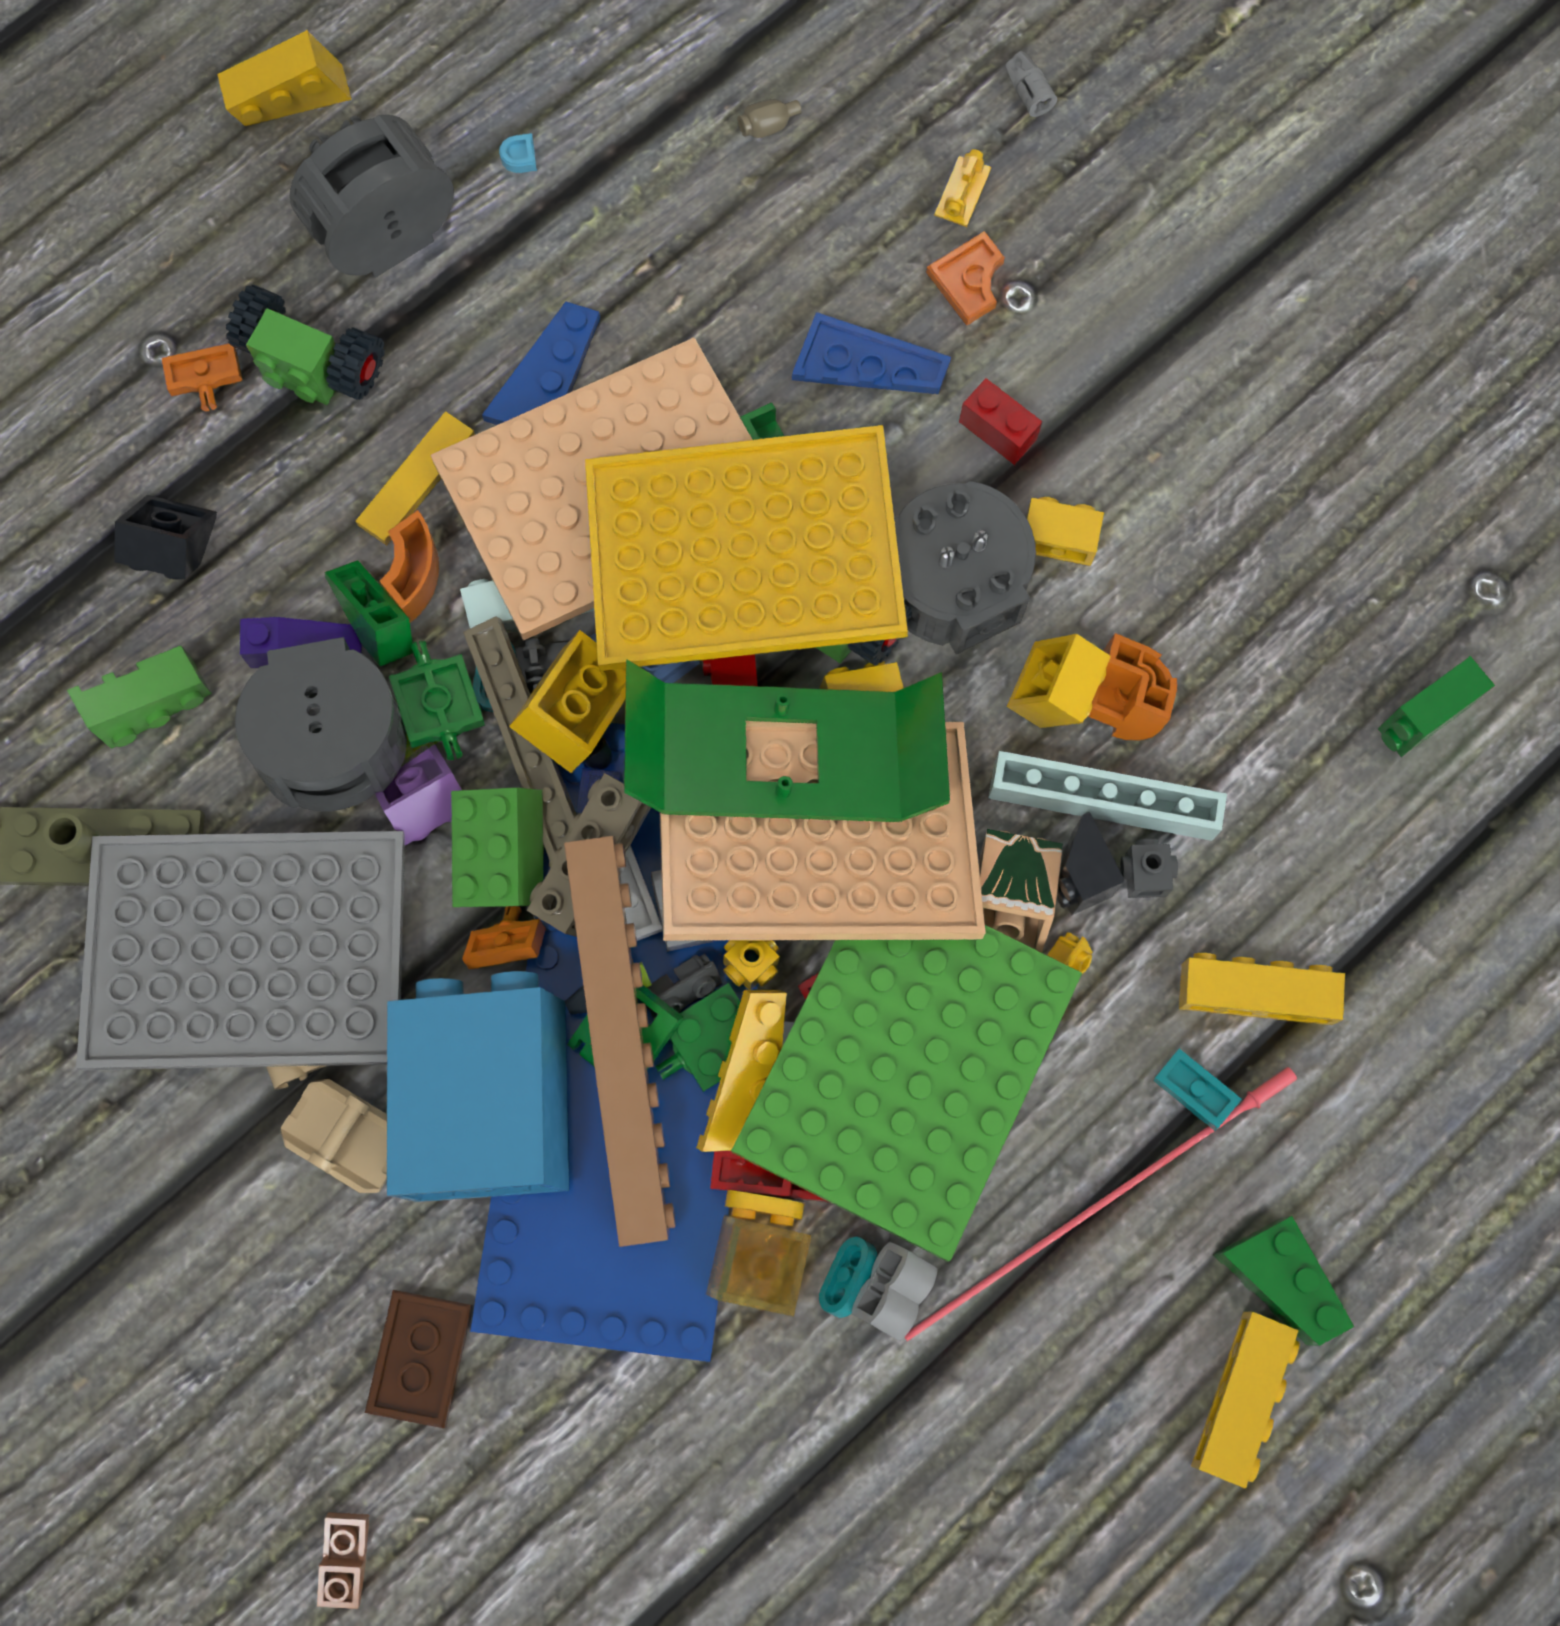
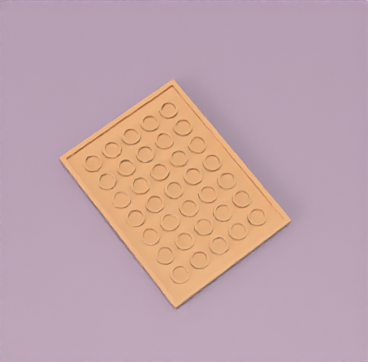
[431,337,753,641]
[660,721,986,941]

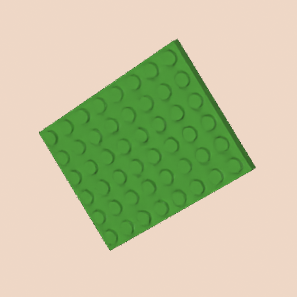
[731,925,1082,1262]

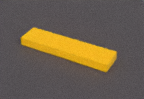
[356,411,475,546]

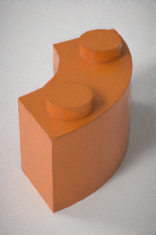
[380,510,439,623]

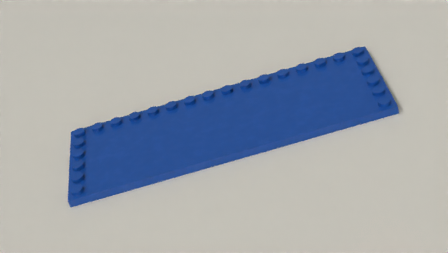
[470,723,759,1362]

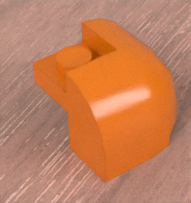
[1088,633,1177,741]

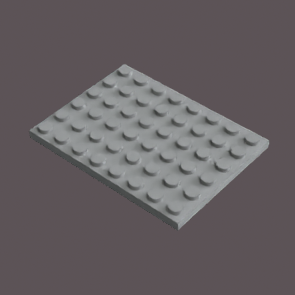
[76,831,405,1070]

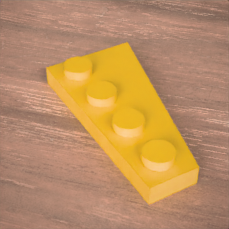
[696,990,787,1152]

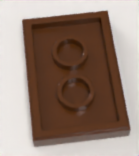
[365,1290,473,1429]

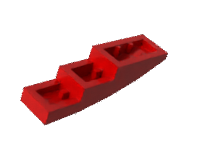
[710,1151,830,1203]

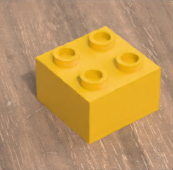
[1006,634,1111,728]

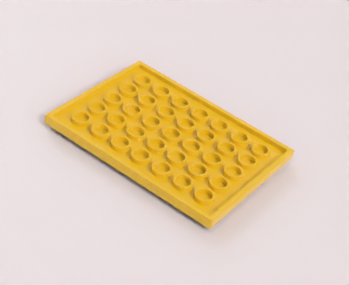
[585,425,908,671]

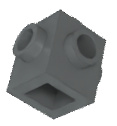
[1120,839,1178,898]

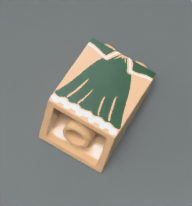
[979,829,1063,953]

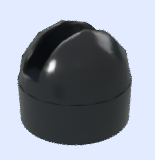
[584,737,613,771]

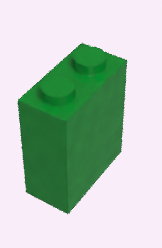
[1378,656,1495,758]

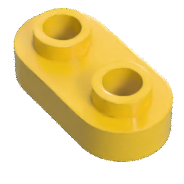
[725,1190,805,1226]

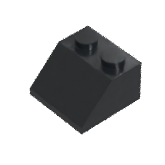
[114,495,217,580]
[1056,812,1125,916]

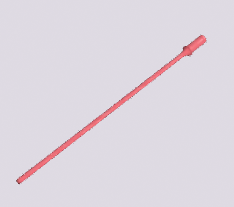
[904,1067,1297,1342]

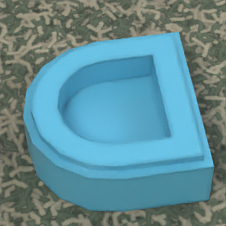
[499,133,537,173]

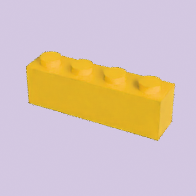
[1179,953,1345,1025]
[1191,1312,1300,1489]

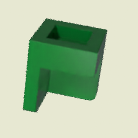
[740,403,784,440]

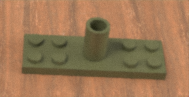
[0,807,205,886]

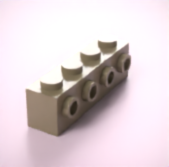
[527,773,651,937]

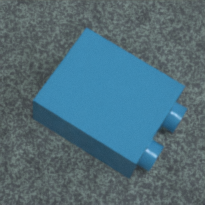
[387,971,569,1202]

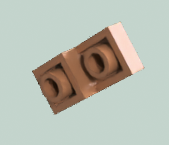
[317,1512,369,1609]

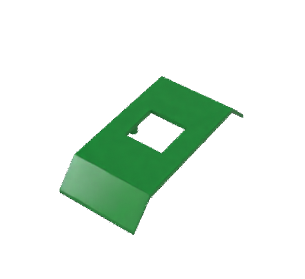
[624,659,950,822]

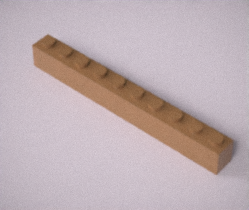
[564,836,676,1247]

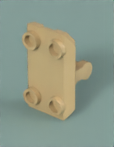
[281,1079,387,1193]

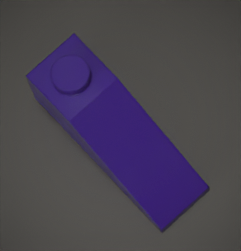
[240,617,362,669]

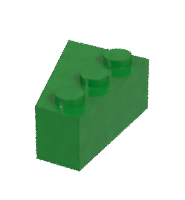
[1213,1216,1355,1346]

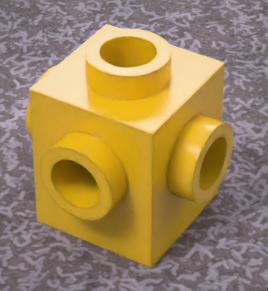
[723,940,780,990]

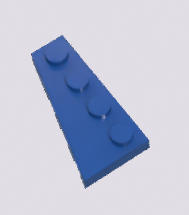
[482,301,600,425]
[792,312,951,394]

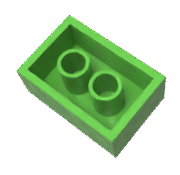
[451,788,543,907]

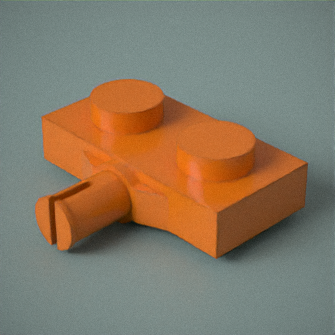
[162,343,242,411]
[462,906,546,970]

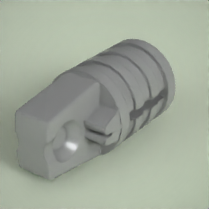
[1006,51,1057,117]

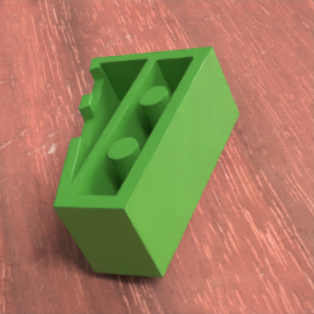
[67,646,212,749]

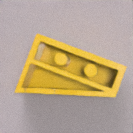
[217,30,352,126]

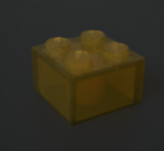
[706,1215,812,1317]

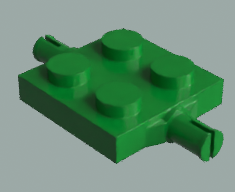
[389,641,485,761]
[655,983,741,1092]

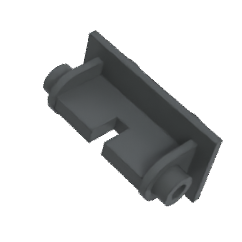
[646,954,722,1019]

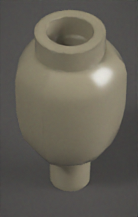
[737,99,801,138]

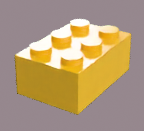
[509,630,626,773]

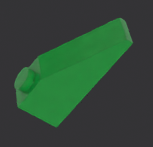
[325,560,413,666]

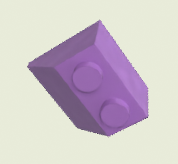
[375,742,462,846]

